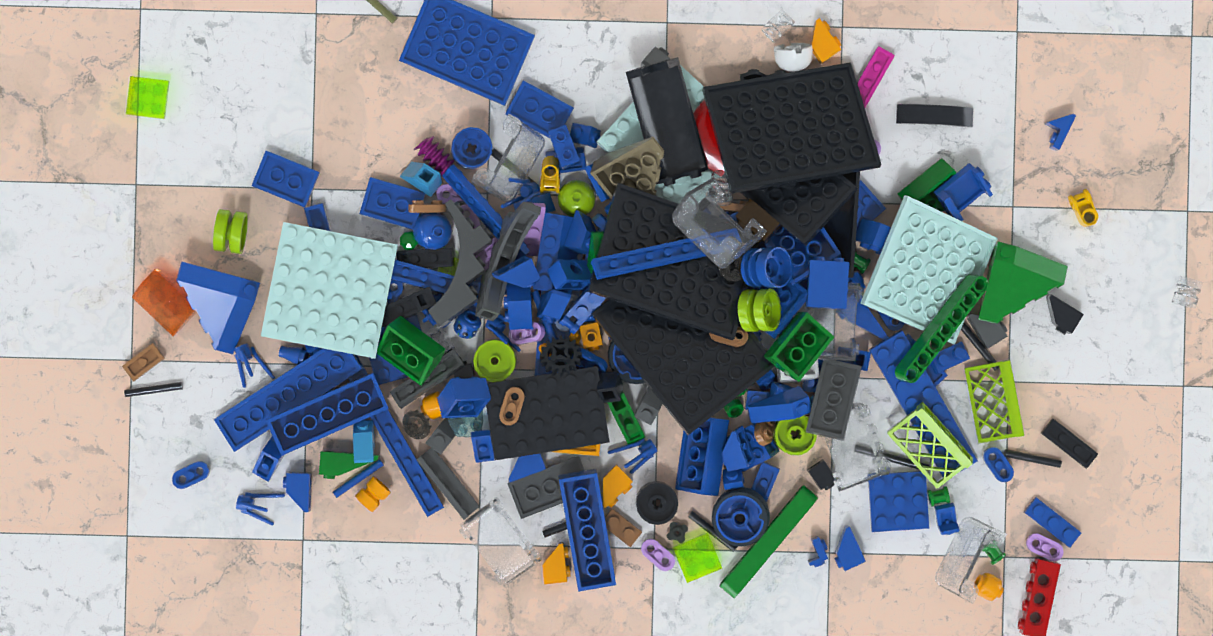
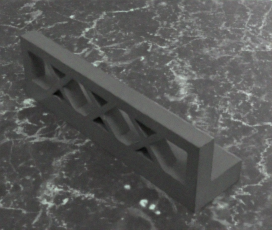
[390,349,465,409]
[416,448,480,520]

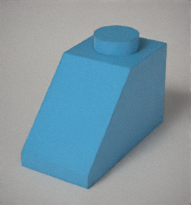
[353,420,375,463]

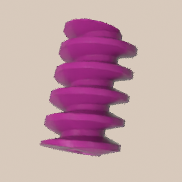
[414,136,455,177]

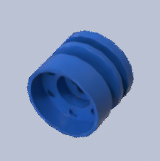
[451,127,492,169]
[741,247,793,289]

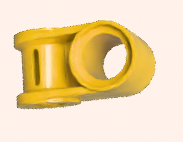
[540,156,560,193]
[1068,189,1098,227]

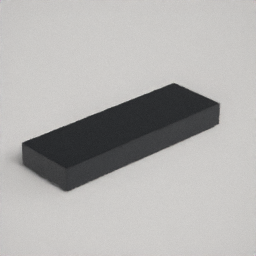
[396,247,454,268]
[1041,418,1098,469]

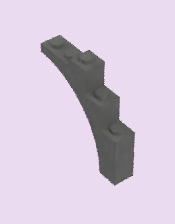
[428,199,493,329]
[475,201,541,321]

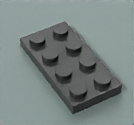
[806,358,862,441]
[507,456,585,519]

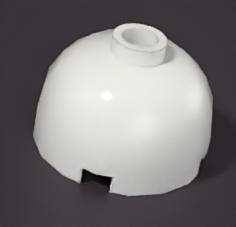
[774,43,813,73]

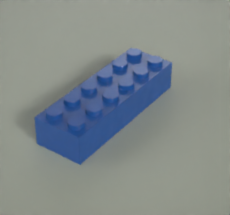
[266,373,389,456]
[558,469,616,592]

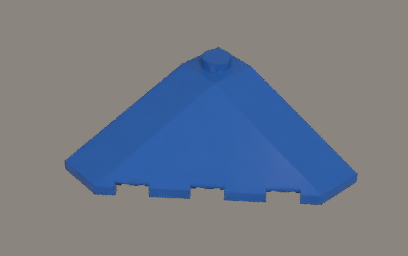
[176,261,260,354]

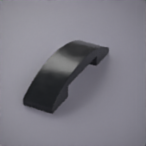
[896,104,973,127]
[382,287,436,327]

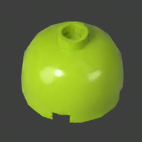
[557,180,596,217]

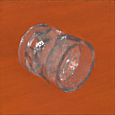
[708,170,733,206]
[1172,276,1203,309]

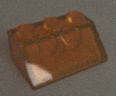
[132,269,197,337]

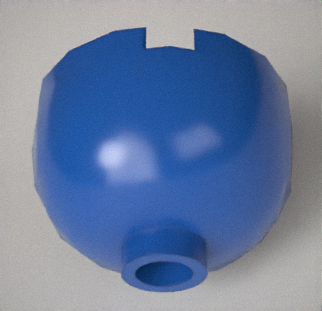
[413,212,453,250]

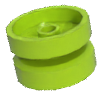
[213,209,248,254]
[738,289,781,332]
[473,339,517,382]
[773,416,817,455]

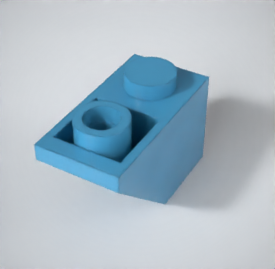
[400,161,442,197]

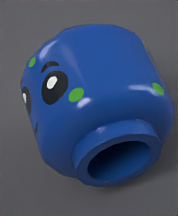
[453,310,481,339]

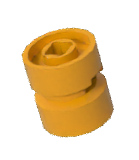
[355,476,391,512]

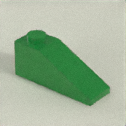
[607,390,645,444]
[319,451,380,479]

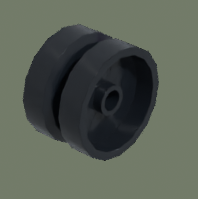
[635,481,678,525]

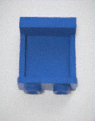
[934,163,993,221]
[805,256,849,310]

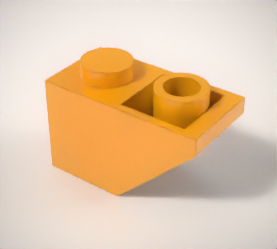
[811,18,841,64]
[603,464,633,508]
[542,542,571,584]

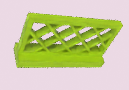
[964,359,1024,443]
[887,402,973,489]

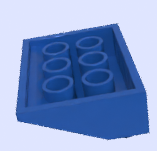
[764,226,842,286]

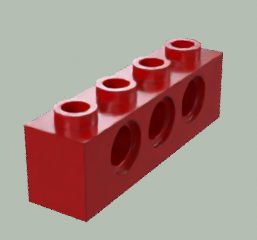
[1018,558,1061,636]

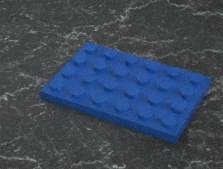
[399,0,535,106]

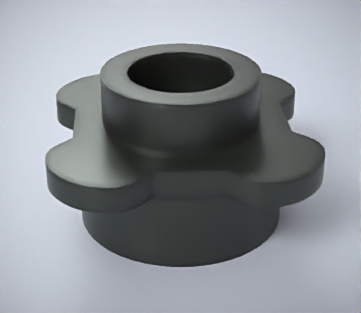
[667,522,688,543]

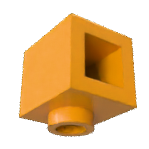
[579,322,603,351]

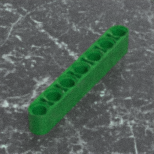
[895,274,988,383]
[719,485,818,598]

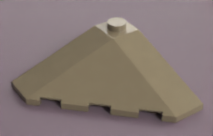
[590,137,664,200]

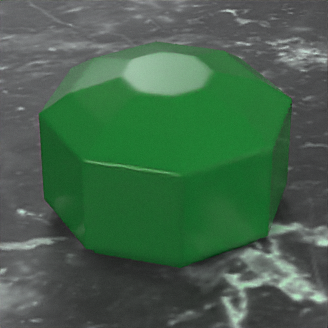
[400,232,418,250]
[724,399,744,418]

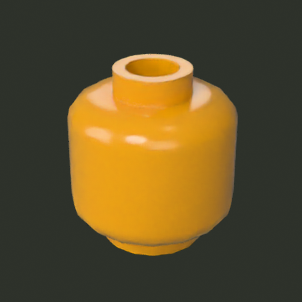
[420,391,441,419]
[974,573,1004,601]

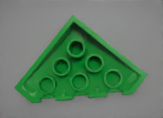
[978,242,1068,324]

